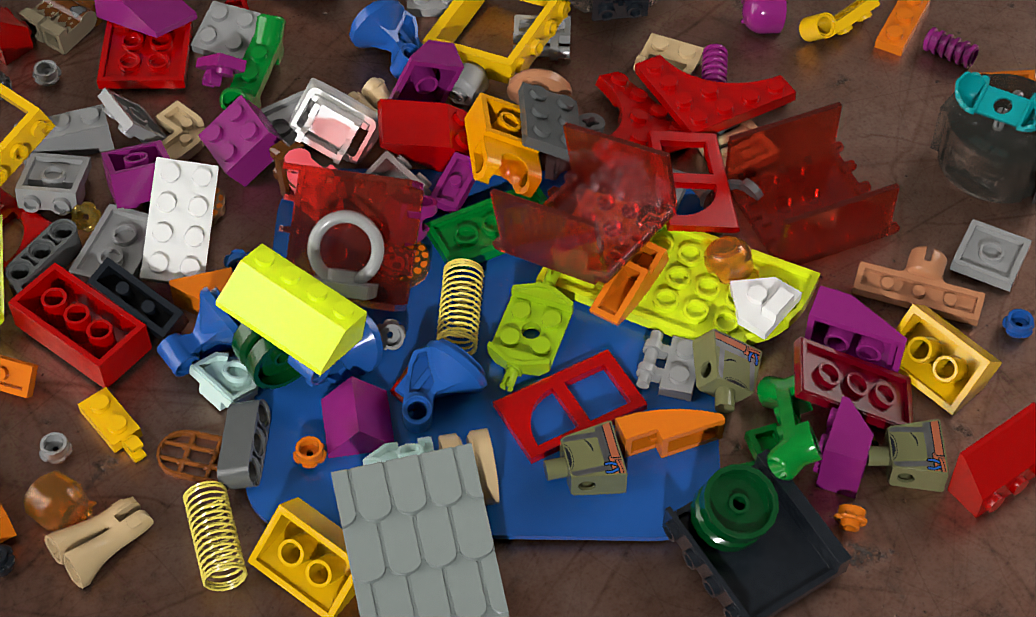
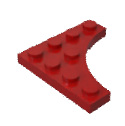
[635,55,796,134]
[593,71,688,167]

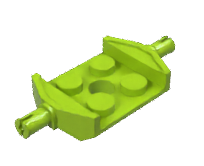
[487,266,574,392]

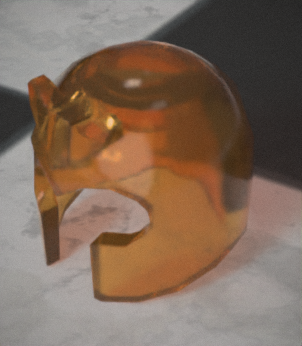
[23,470,97,532]

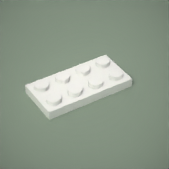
[140,157,219,284]

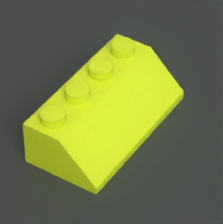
[216,243,367,376]

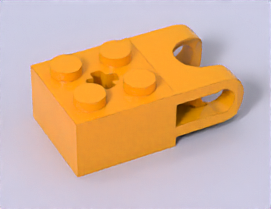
[464,92,542,198]

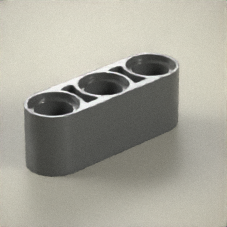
[5,219,82,296]
[217,399,271,490]

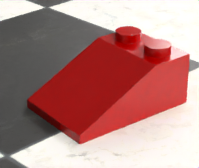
[377,99,470,172]

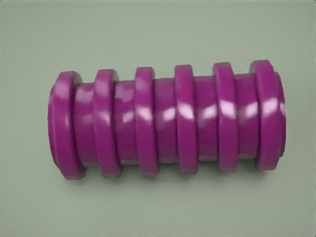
[923,27,979,69]
[701,44,728,83]

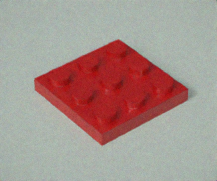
[96,21,194,89]

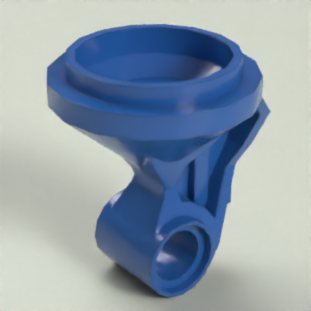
[349,0,423,79]
[157,286,241,377]
[288,314,383,387]
[395,339,487,433]

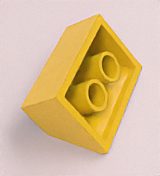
[896,304,1002,415]
[247,497,355,617]

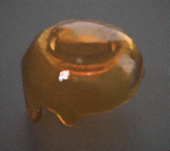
[704,235,754,284]

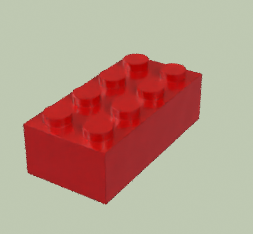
[8,263,152,388]

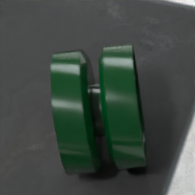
[231,323,302,389]
[690,464,779,552]

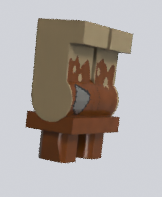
[19,0,102,55]

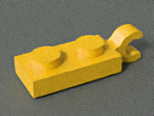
[78,387,147,463]

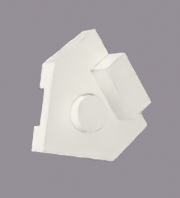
[729,277,802,340]

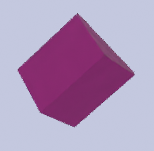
[321,376,394,458]

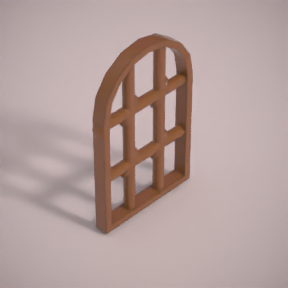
[156,430,223,482]

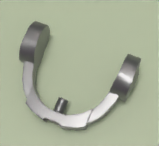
[699,178,764,237]

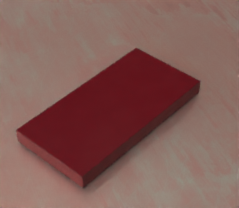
[794,336,914,430]

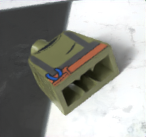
[692,329,762,414]
[866,419,949,492]
[543,421,628,496]

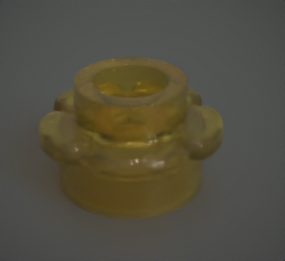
[71,202,102,232]

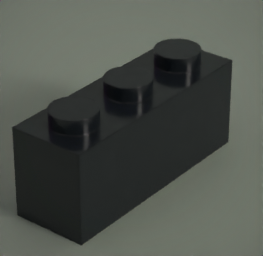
[87,257,189,341]

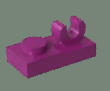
[195,53,247,88]
[430,152,476,213]

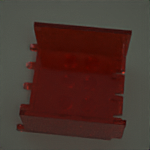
[725,102,900,266]
[490,122,678,285]
[279,162,424,312]

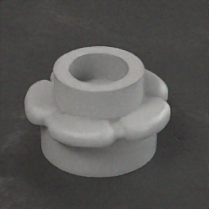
[33,60,62,86]
[377,319,406,350]
[39,432,73,464]

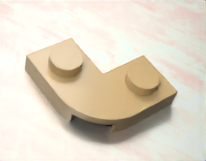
[155,100,205,161]

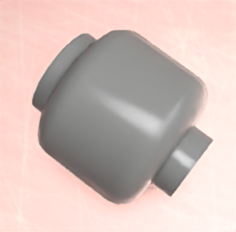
[449,63,489,106]

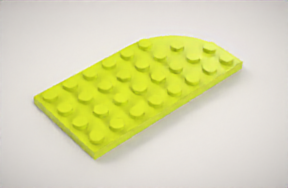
[536,191,821,345]

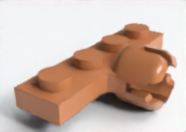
[852,246,986,327]

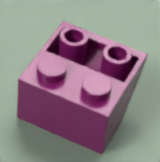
[813,396,874,499]

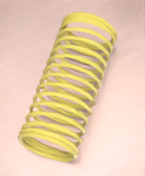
[436,258,484,355]
[183,481,248,591]

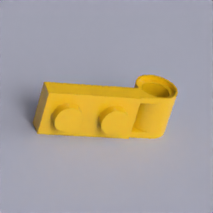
[799,0,881,42]

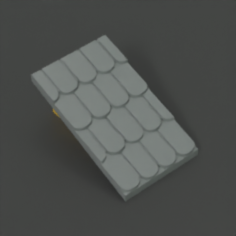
[331,443,509,617]

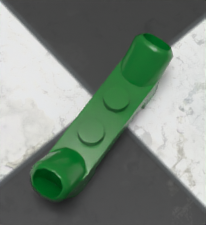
[219,14,286,110]
[757,375,823,481]

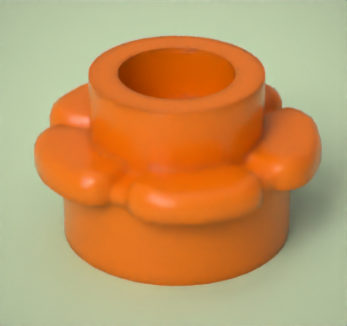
[293,436,327,469]
[833,504,868,532]

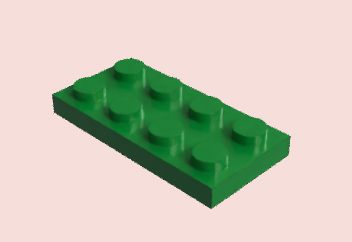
[424,187,564,274]

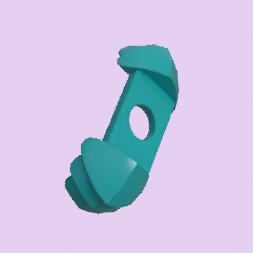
[955,71,1036,132]

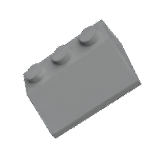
[14,104,114,165]

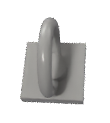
[307,210,384,300]

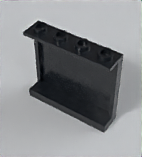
[662,449,852,617]

